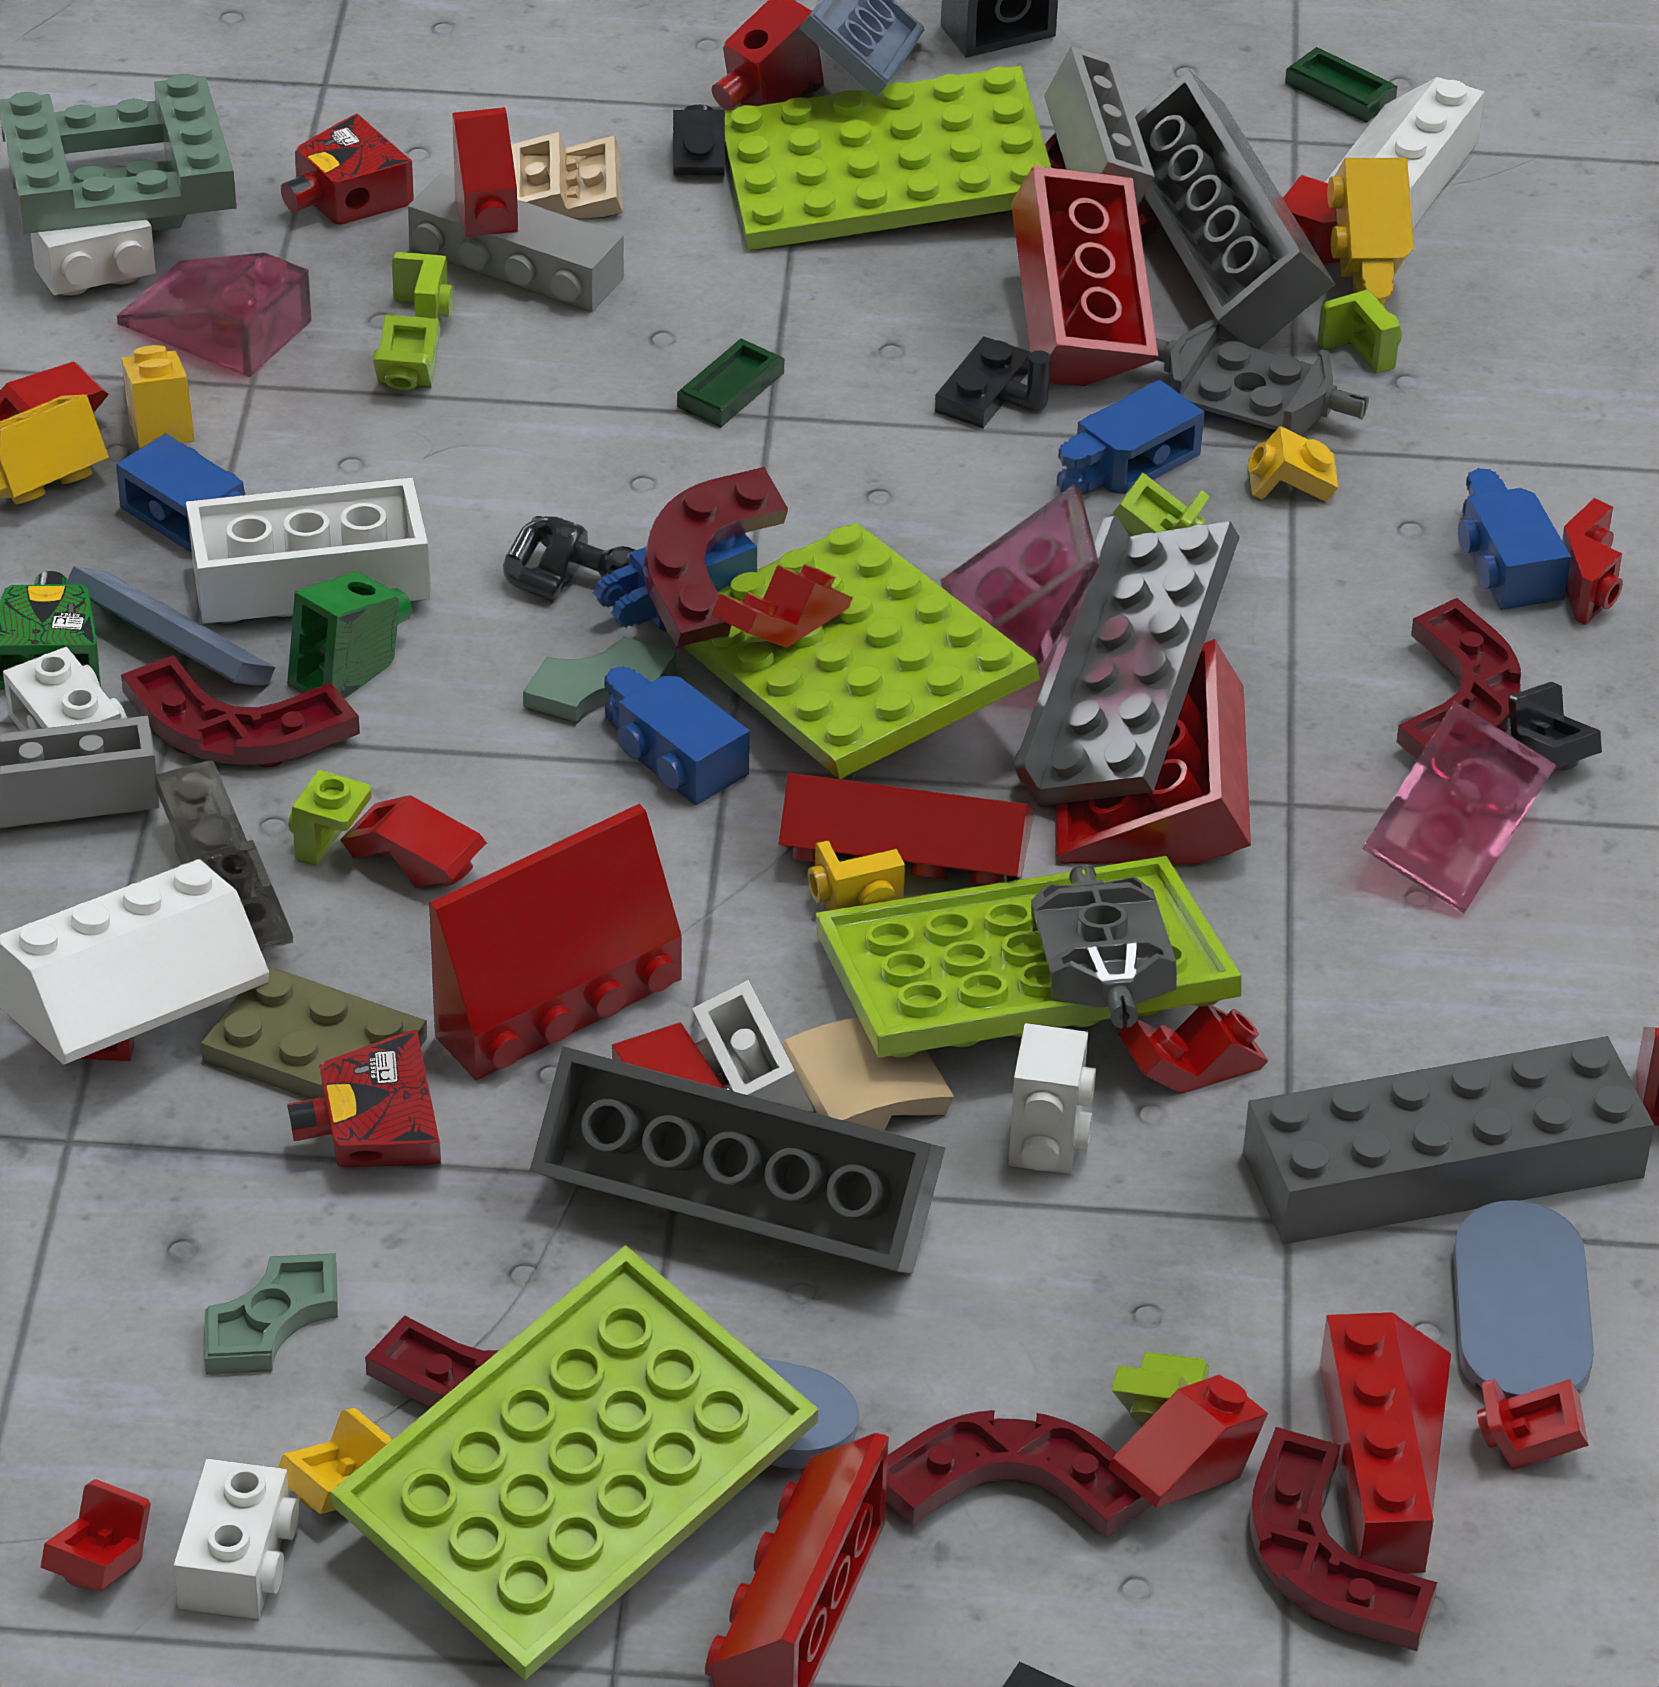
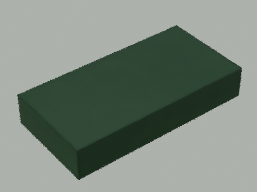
[1285,47,1398,122]
[677,338,785,427]

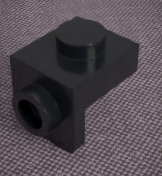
[673,104,725,176]
[1508,682,1602,770]

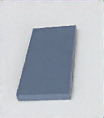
[799,0,925,97]

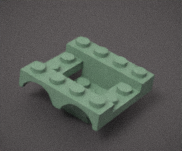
[0,74,237,234]

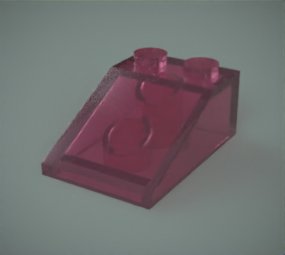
[117,252,312,377]
[940,485,1100,665]
[1362,701,1556,914]

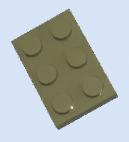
[201,965,427,1099]

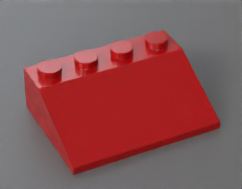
[1057,639,1251,865]
[429,804,682,1081]

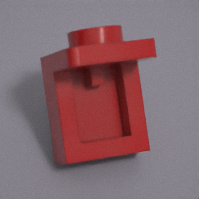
[1477,1379,1589,1470]
[40,1479,151,1591]

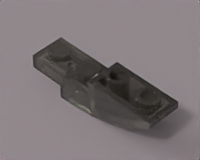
[155,759,294,951]

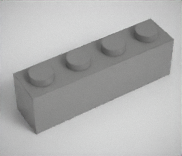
[1044,46,1155,207]
[408,173,624,312]
[0,716,160,828]

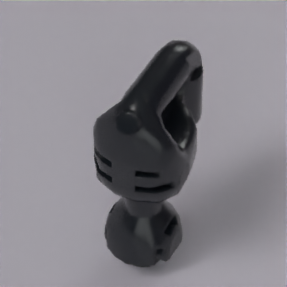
[502,516,636,600]

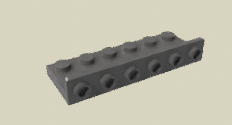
[1015,515,1240,806]

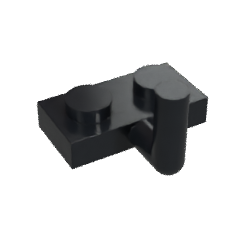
[935,336,1051,428]

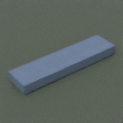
[66,566,276,687]

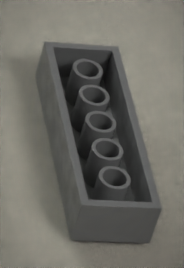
[1135,70,1335,349]
[1243,1036,1654,1245]
[529,1046,946,1273]

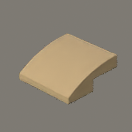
[511,132,623,219]
[782,1017,954,1131]

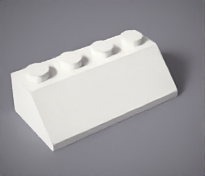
[1325,77,1485,228]
[186,478,431,624]
[0,859,269,1065]

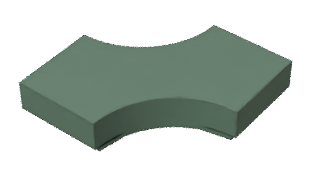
[523,636,676,723]
[205,1253,338,1374]

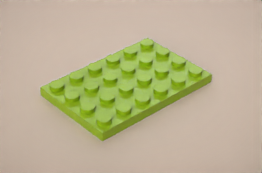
[725,65,1052,251]
[667,522,1040,779]
[816,856,1241,1058]
[331,1245,819,1680]

